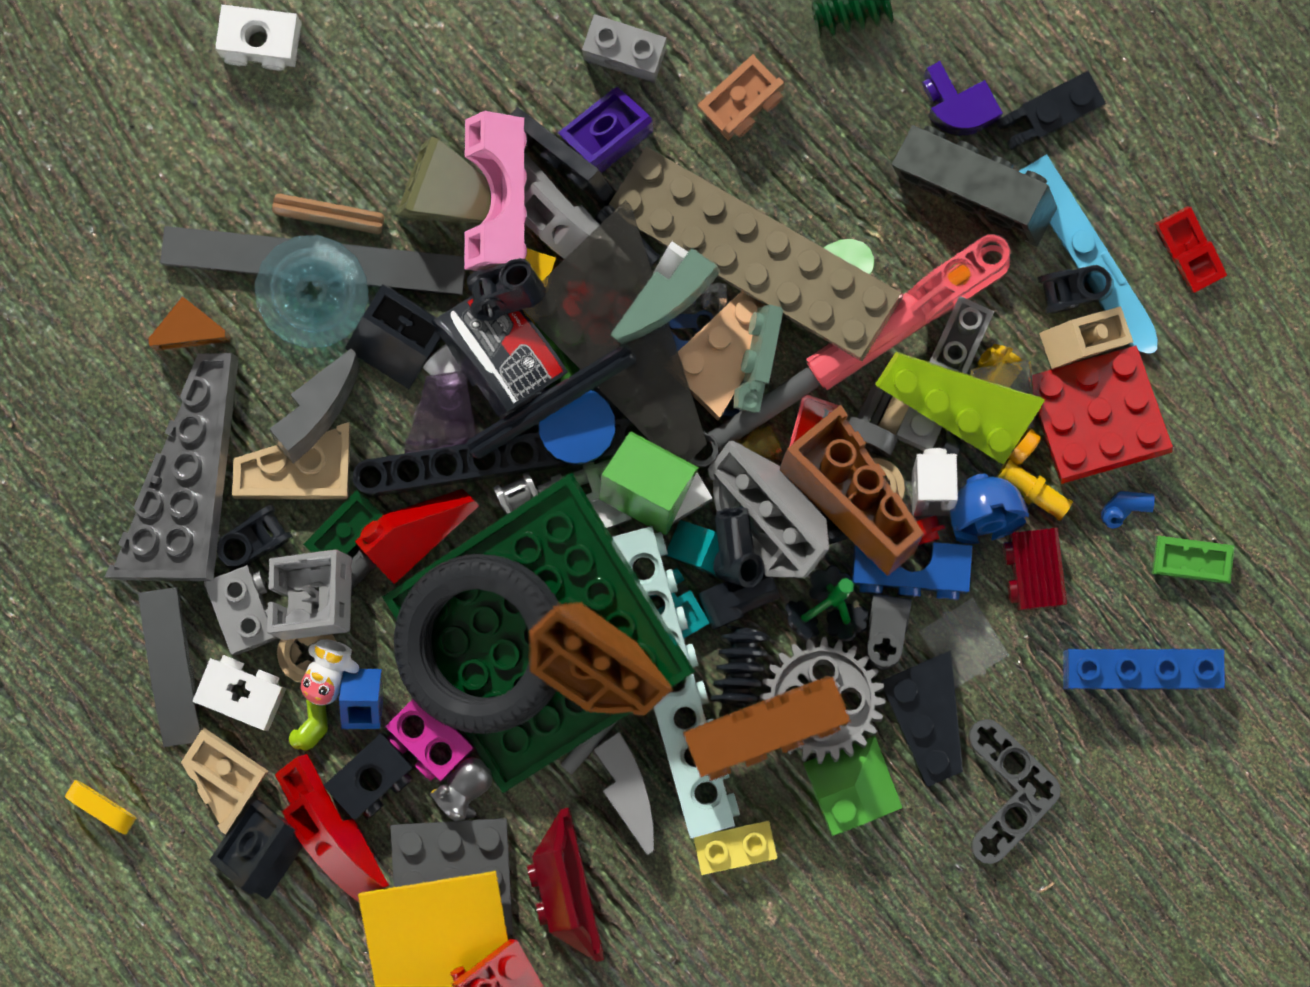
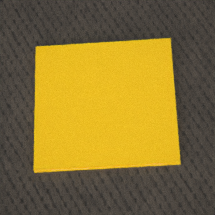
[358,871,508,987]

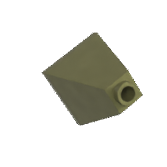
[395,136,491,224]

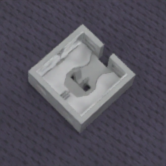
[267,549,352,640]

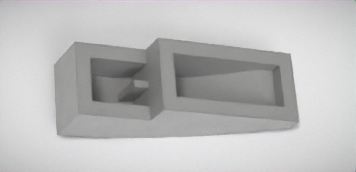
[594,732,654,855]

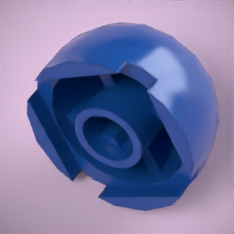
[950,474,1029,544]

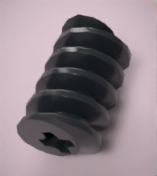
[710,625,770,708]

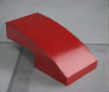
[1154,206,1228,293]

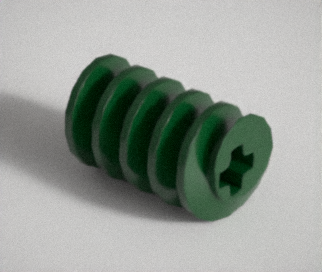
[811,0,894,39]

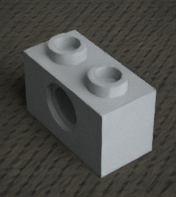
[582,14,667,83]

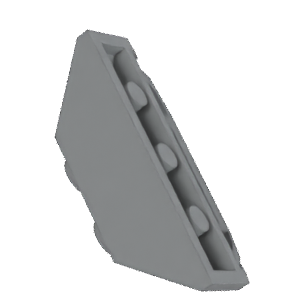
[708,441,829,578]

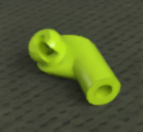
[289,699,328,751]

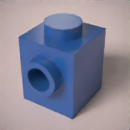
[339,669,384,729]

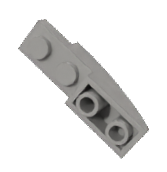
[524,153,630,287]
[896,296,994,451]

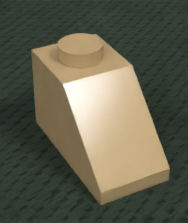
[1039,306,1133,369]

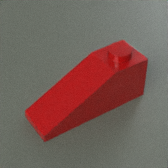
[355,489,479,584]

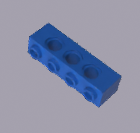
[1063,649,1225,690]

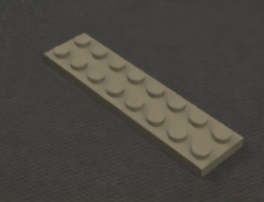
[609,146,903,361]

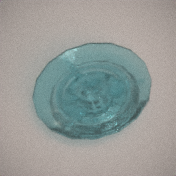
[255,235,369,348]

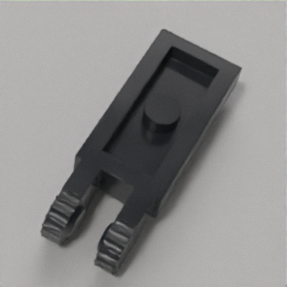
[996,70,1106,150]

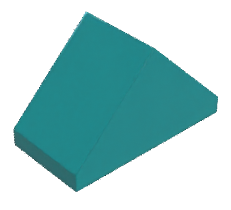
[665,520,719,578]

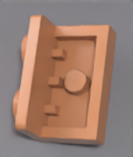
[697,54,784,141]

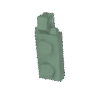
[734,304,783,413]

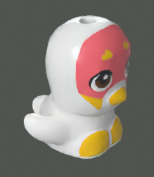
[300,639,359,705]

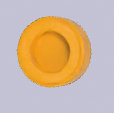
[1008,428,1041,466]

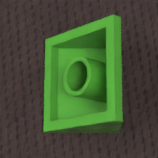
[599,432,698,536]

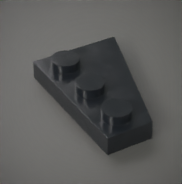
[510,107,615,206]
[880,650,963,787]

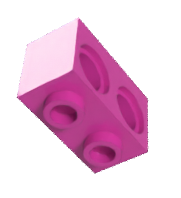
[385,699,475,781]

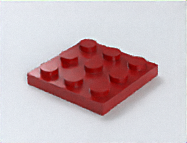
[1026,346,1173,484]

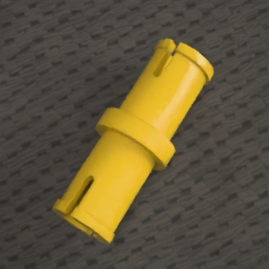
[996,459,1073,521]

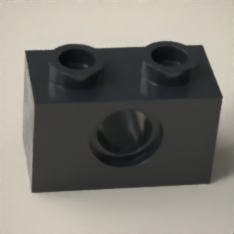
[323,733,415,820]

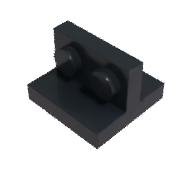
[209,796,303,900]

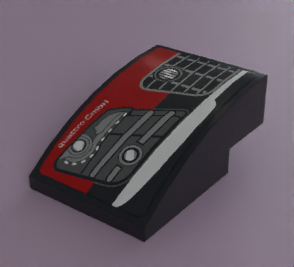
[431,295,568,417]

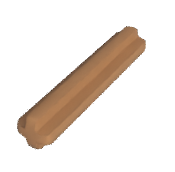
[272,194,385,234]

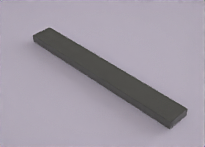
[160,226,466,296]

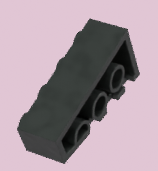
[892,125,1058,247]

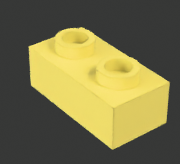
[694,820,777,875]

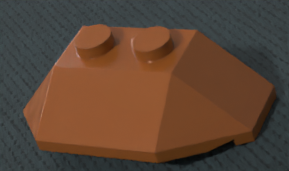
[530,603,672,715]

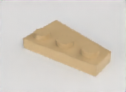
[232,422,351,500]

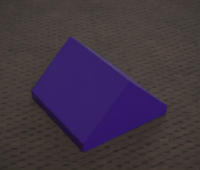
[558,86,654,173]

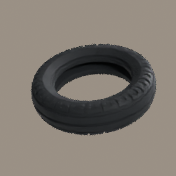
[394,554,559,733]

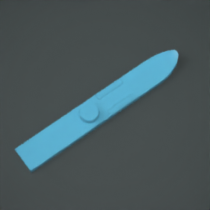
[1018,155,1158,354]

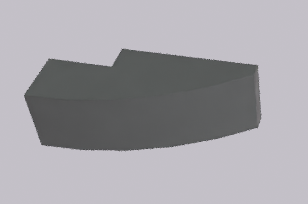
[270,348,360,464]

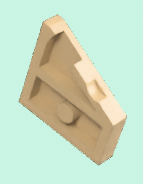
[181,728,268,834]

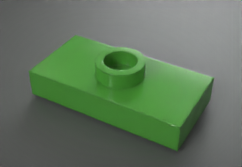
[1152,536,1235,584]

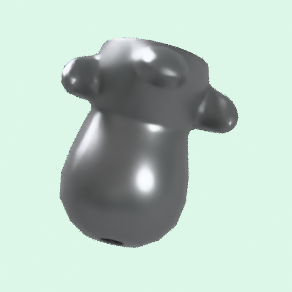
[430,757,493,821]

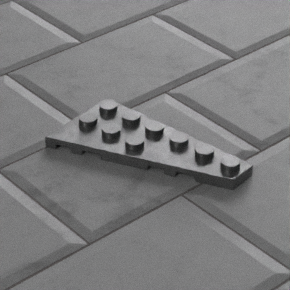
[105,353,239,581]

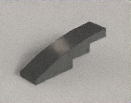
[138,587,201,747]

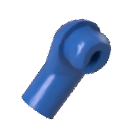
[1101,491,1155,529]

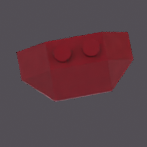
[527,807,605,962]

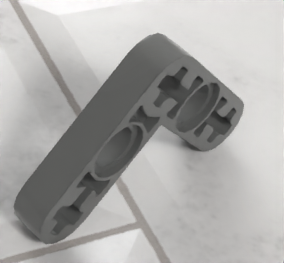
[968,719,1061,864]

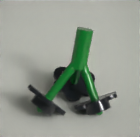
[785,565,869,642]

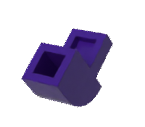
[922,61,1003,136]

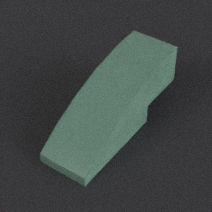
[611,248,721,344]

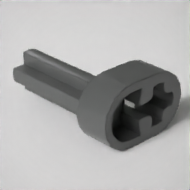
[849,370,899,458]

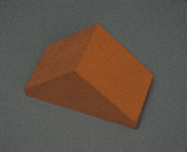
[148,296,231,351]

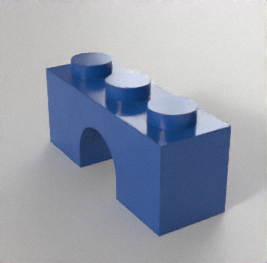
[852,542,972,600]

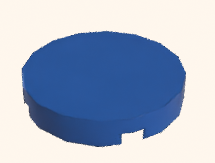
[539,390,615,465]

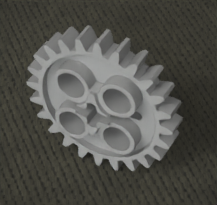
[760,637,885,764]

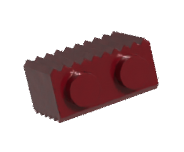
[1003,528,1067,611]

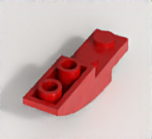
[275,754,389,902]

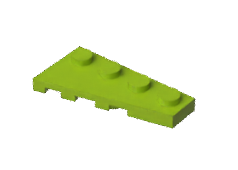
[875,352,1045,465]

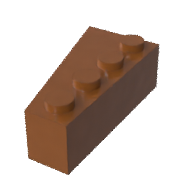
[779,405,924,576]
[682,676,851,781]

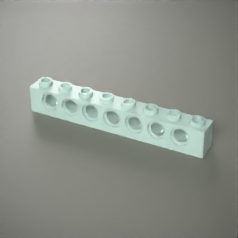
[612,526,740,839]

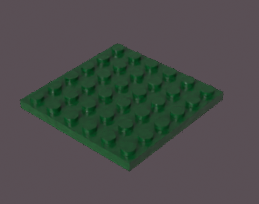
[382,473,696,793]

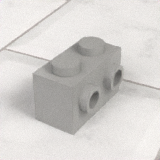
[204,565,279,655]

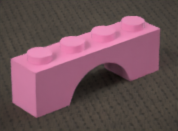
[465,111,527,271]

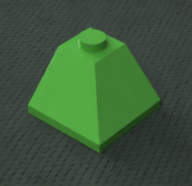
[803,736,903,836]

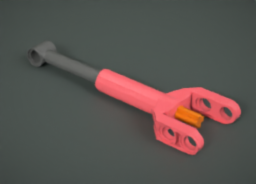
[684,235,1010,467]

